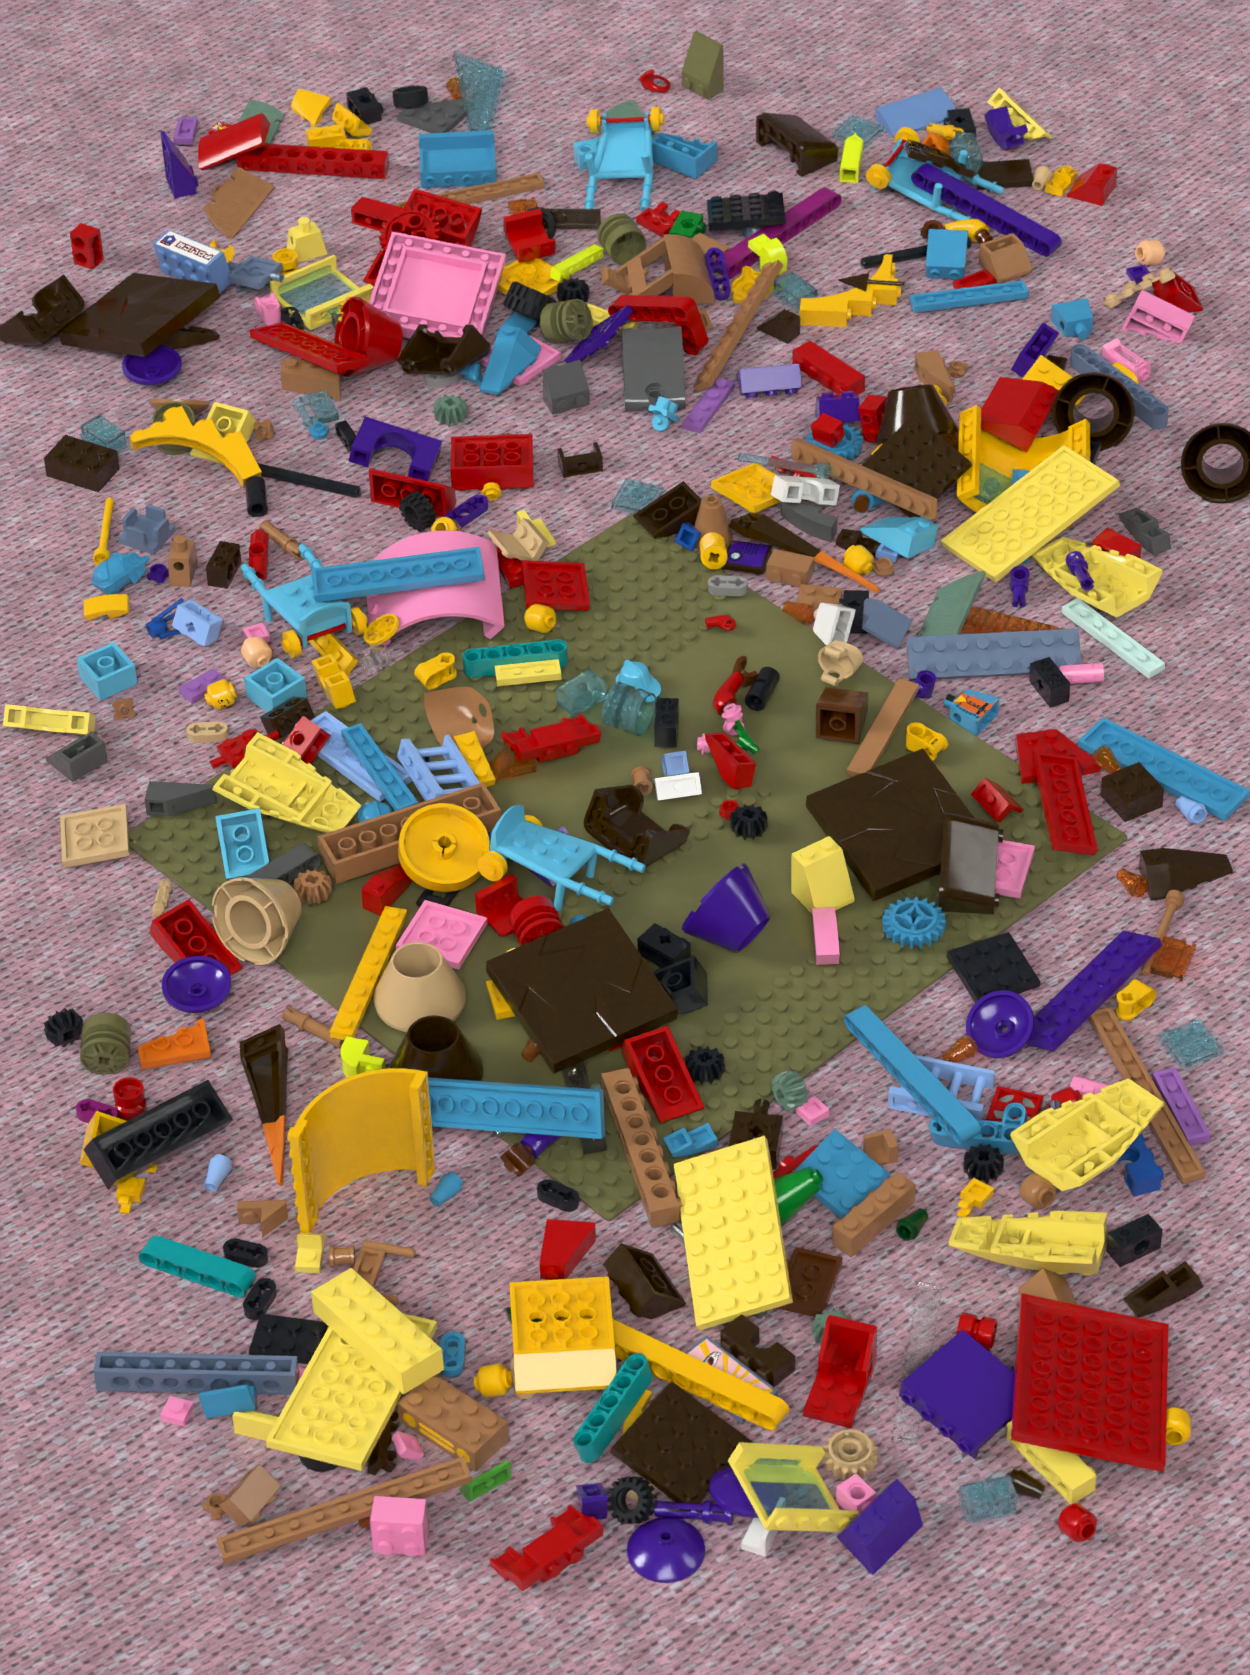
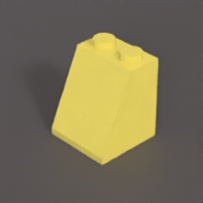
[791,836,855,914]

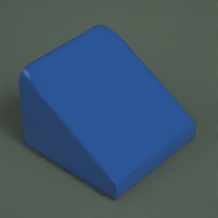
[675,522,701,551]

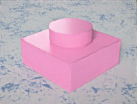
[242,623,270,642]
[796,1096,830,1127]
[160,1396,194,1426]
[391,1431,424,1461]

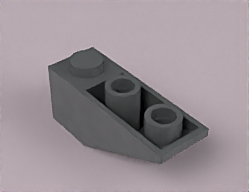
[145,781,217,817]

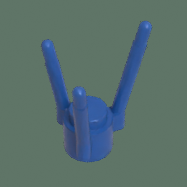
[145,598,184,640]

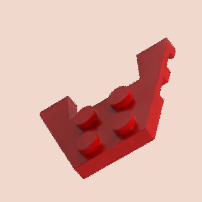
[1015,729,1102,784]

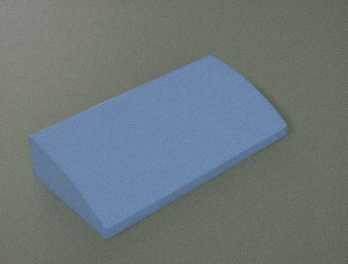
[875,87,955,139]

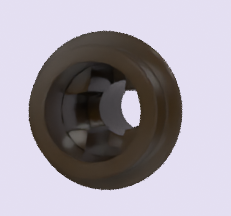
[1005,1468,1046,1500]

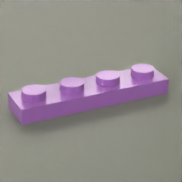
[682,377,735,434]
[1152,1068,1210,1146]

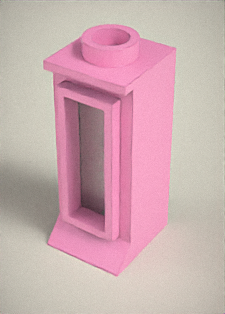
[1102,337,1151,383]

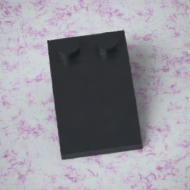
[653,956,708,1013]

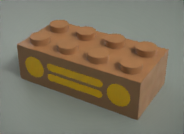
[397,1375,509,1472]

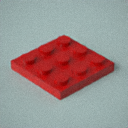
[521,560,590,611]

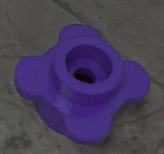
[146,564,169,583]

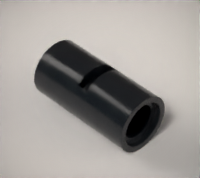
[245,476,268,517]
[745,667,780,711]

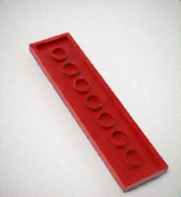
[250,322,370,374]

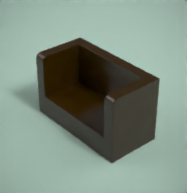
[557,442,603,478]

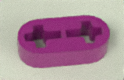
[76,1099,119,1124]

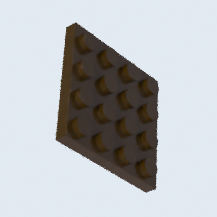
[861,414,972,518]
[610,1381,752,1512]

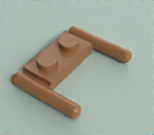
[353,1240,416,1306]

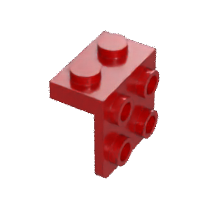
[475,873,523,937]

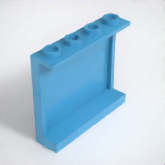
[419,130,496,188]

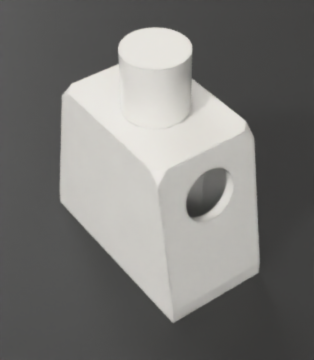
[813,602,856,645]

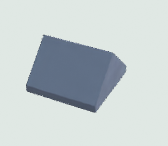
[862,598,913,649]

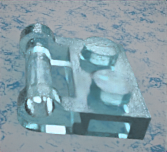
[292,390,339,430]

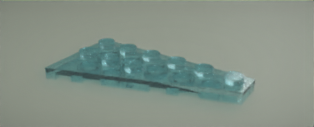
[452,51,506,131]

